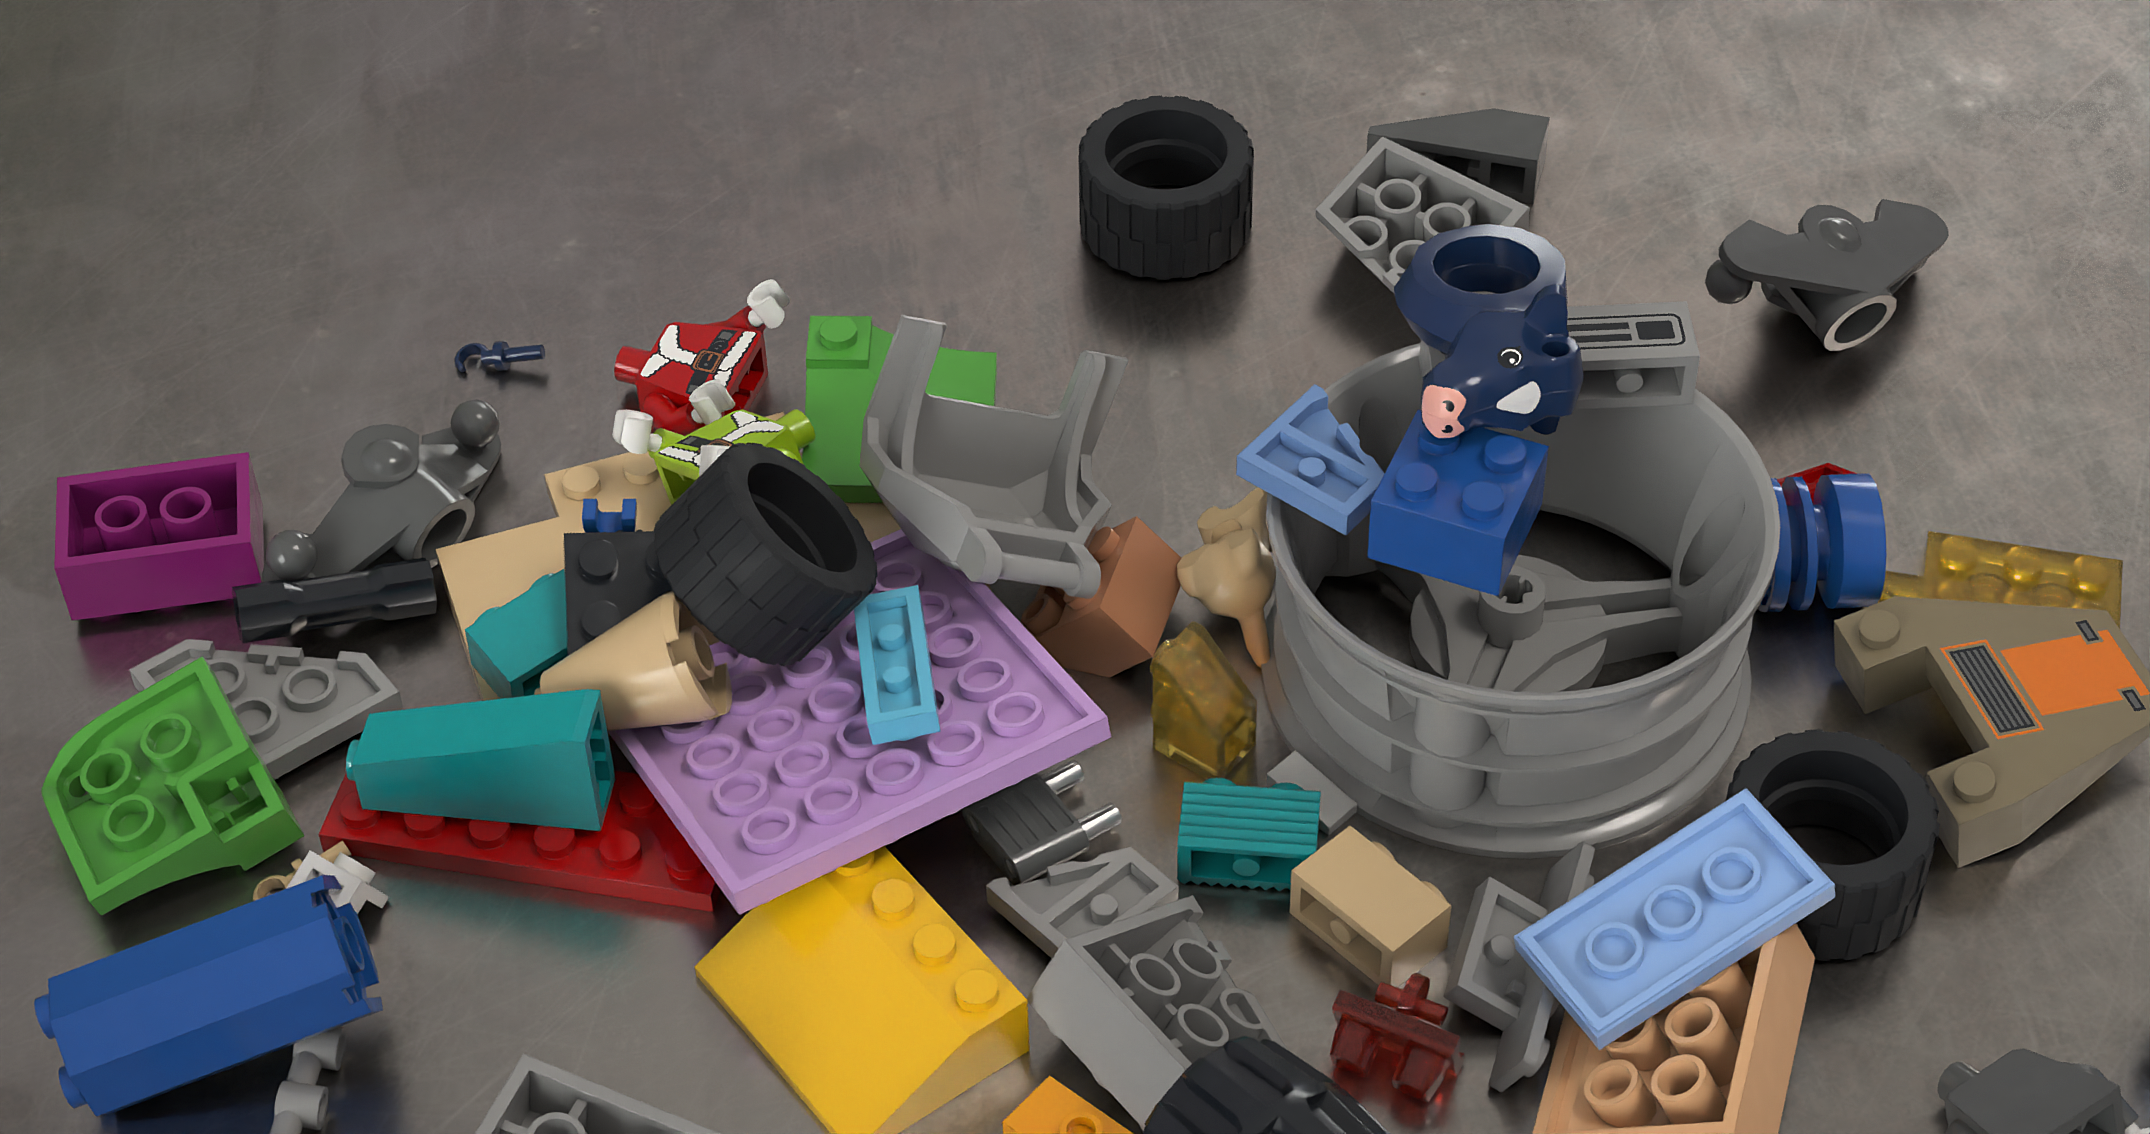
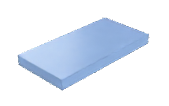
[1513,788,1835,1050]

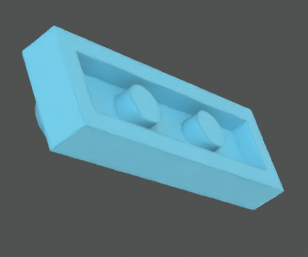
[854,585,941,745]

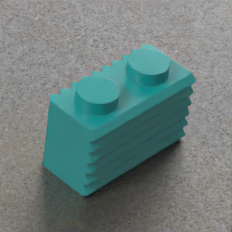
[1177,778,1321,891]

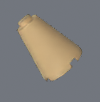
[534,591,732,731]

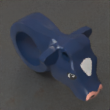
[1394,224,1584,438]

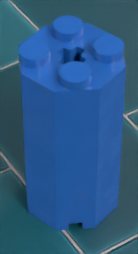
[34,875,383,1116]

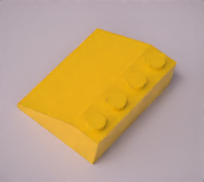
[694,846,1030,1134]

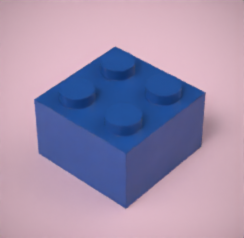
[1367,409,1549,596]

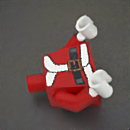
[614,279,790,436]

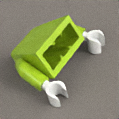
[612,409,816,505]

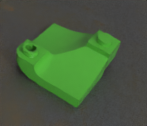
[802,316,997,503]
[41,656,305,916]

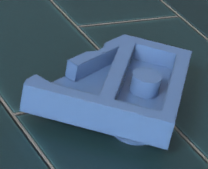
[1236,384,1385,535]

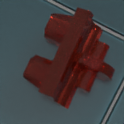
[1330,972,1465,1102]

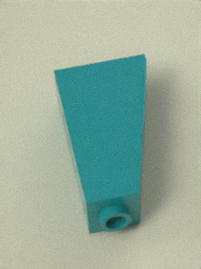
[346,689,616,831]

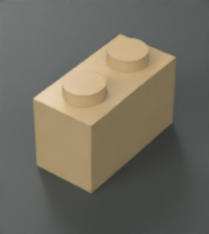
[1289,825,1451,994]

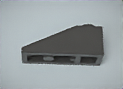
[1367,108,1550,204]

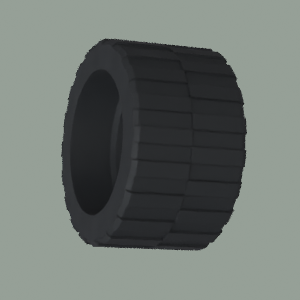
[1078,95,1254,280]
[653,442,878,666]
[1726,729,1940,961]

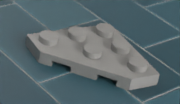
[129,639,403,780]

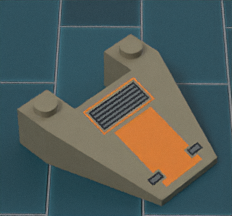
[1834,596,2150,868]

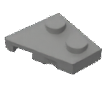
[986,847,1179,958]

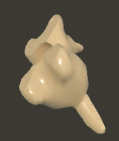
[1177,487,1276,668]

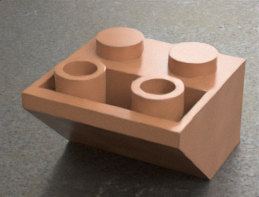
[1021,516,1181,678]

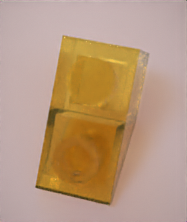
[1150,621,1257,779]

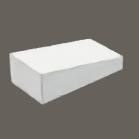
[1267,750,1357,835]

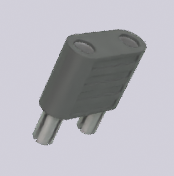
[962,760,1122,885]

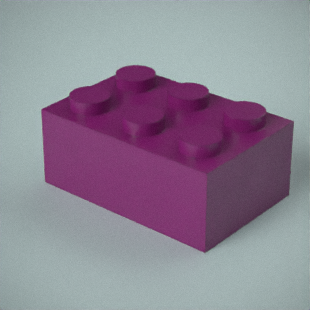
[54,452,264,621]

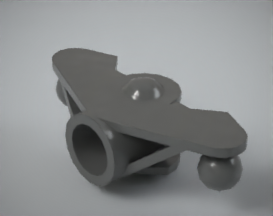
[1705,199,1949,351]
[262,399,501,582]

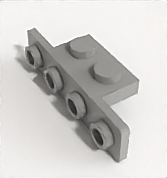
[1443,841,1595,1092]

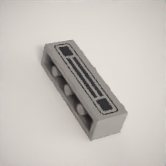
[1419,301,1700,410]

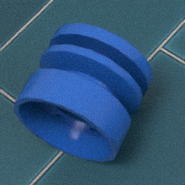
[1758,473,1887,612]

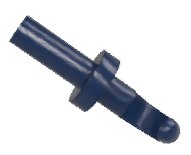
[454,341,545,372]

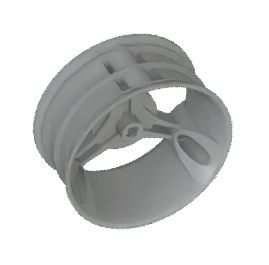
[1261,343,1780,859]

